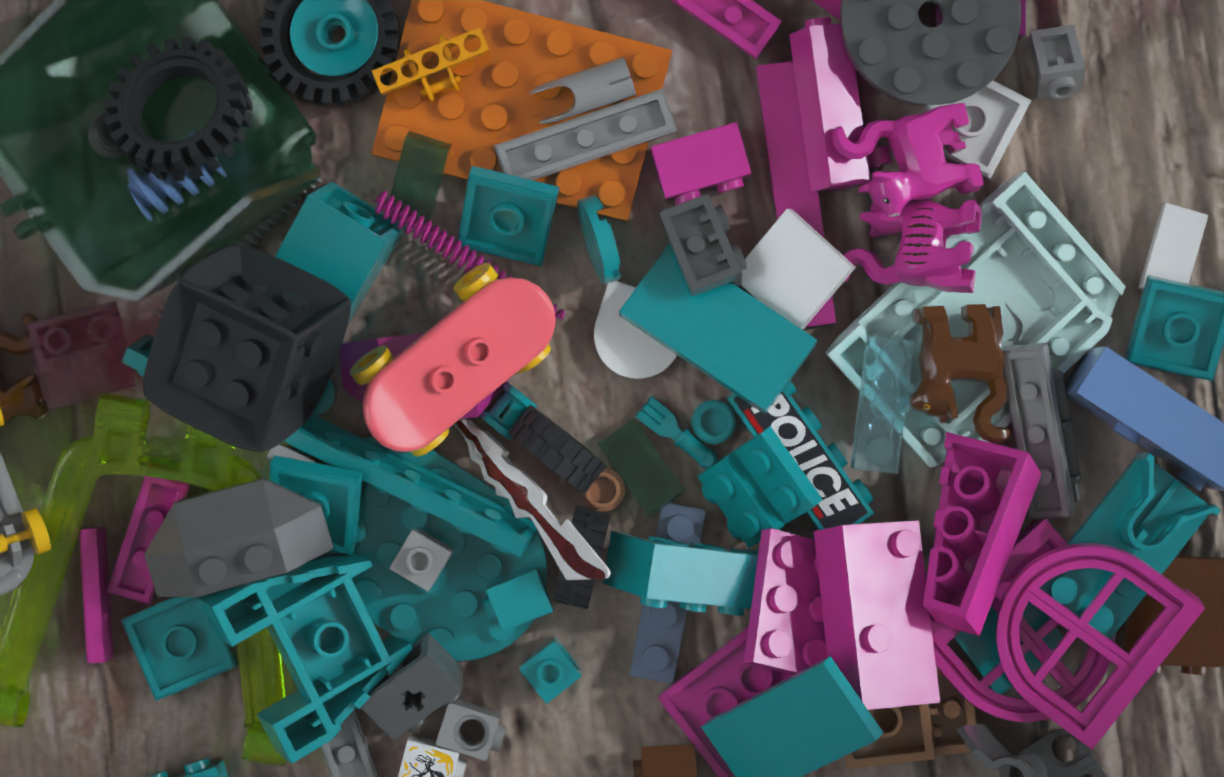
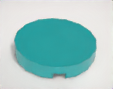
[577,195,621,284]

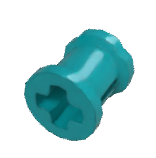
[480,382,538,441]

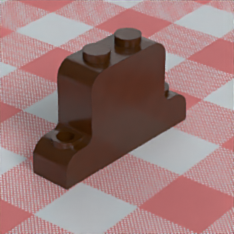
[1115,556,1224,675]

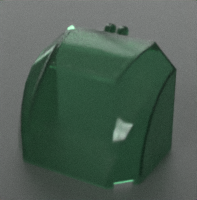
[0,0,321,301]

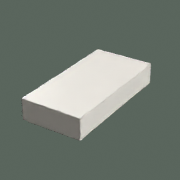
[1138,203,1209,290]

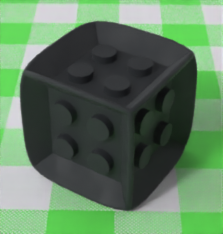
[143,245,351,452]

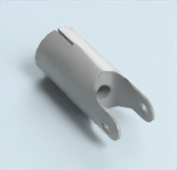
[529,57,636,124]

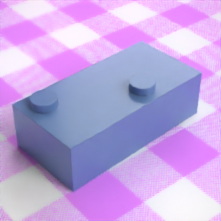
[1065,347,1224,492]

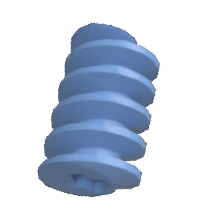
[127,131,227,222]

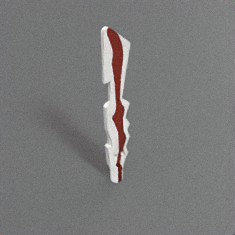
[454,418,611,580]

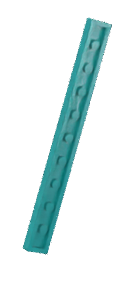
[122,334,538,557]

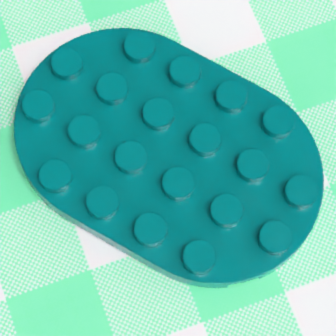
[310,437,548,661]

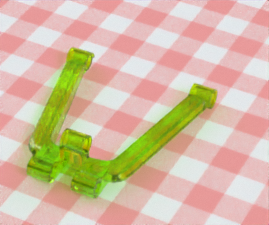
[0,393,287,766]

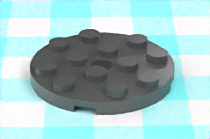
[840,0,1021,106]

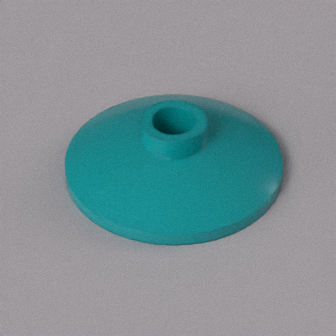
[290,0,378,77]

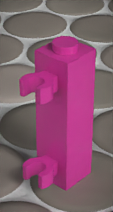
[789,17,892,193]

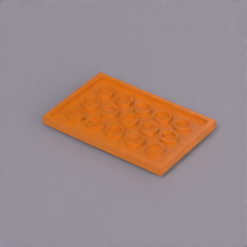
[371,0,672,222]

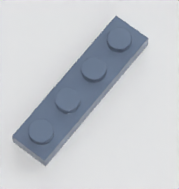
[629,501,706,684]

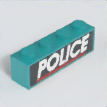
[725,381,874,530]

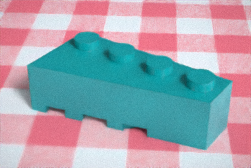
[603,531,759,616]

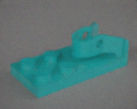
[1040,452,1221,640]

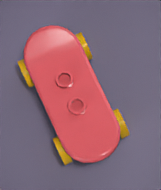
[350,263,556,457]

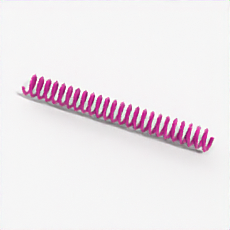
[374,190,565,320]

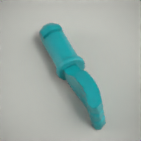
[635,395,718,469]

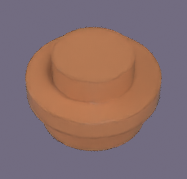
[581,468,625,512]

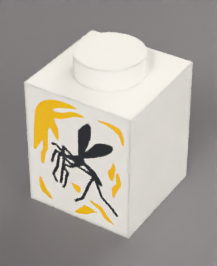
[398,733,467,777]

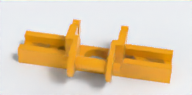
[372,27,490,102]

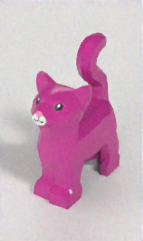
[832,103,984,217]

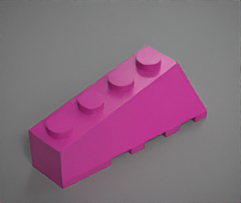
[923,432,1042,636]

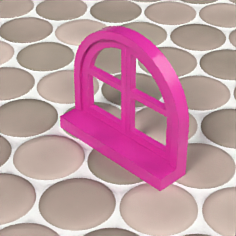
[930,519,1115,722]
[996,543,1205,749]

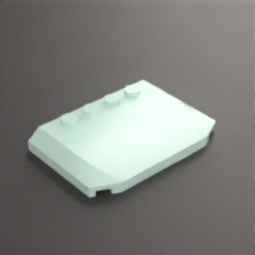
[825,171,1126,468]

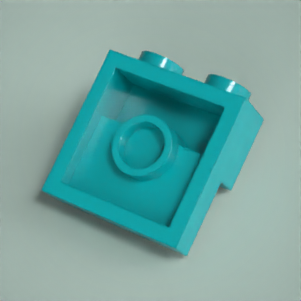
[697,426,823,548]

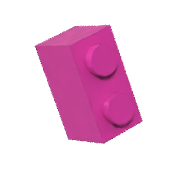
[650,122,752,205]

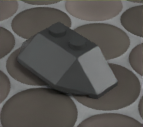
[144,477,334,597]

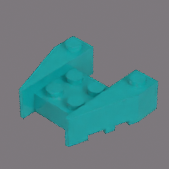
[198,553,413,764]

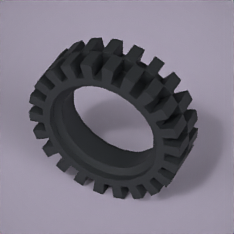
[259,0,401,107]
[104,37,253,181]

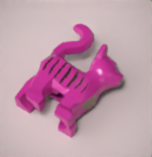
[843,200,982,293]

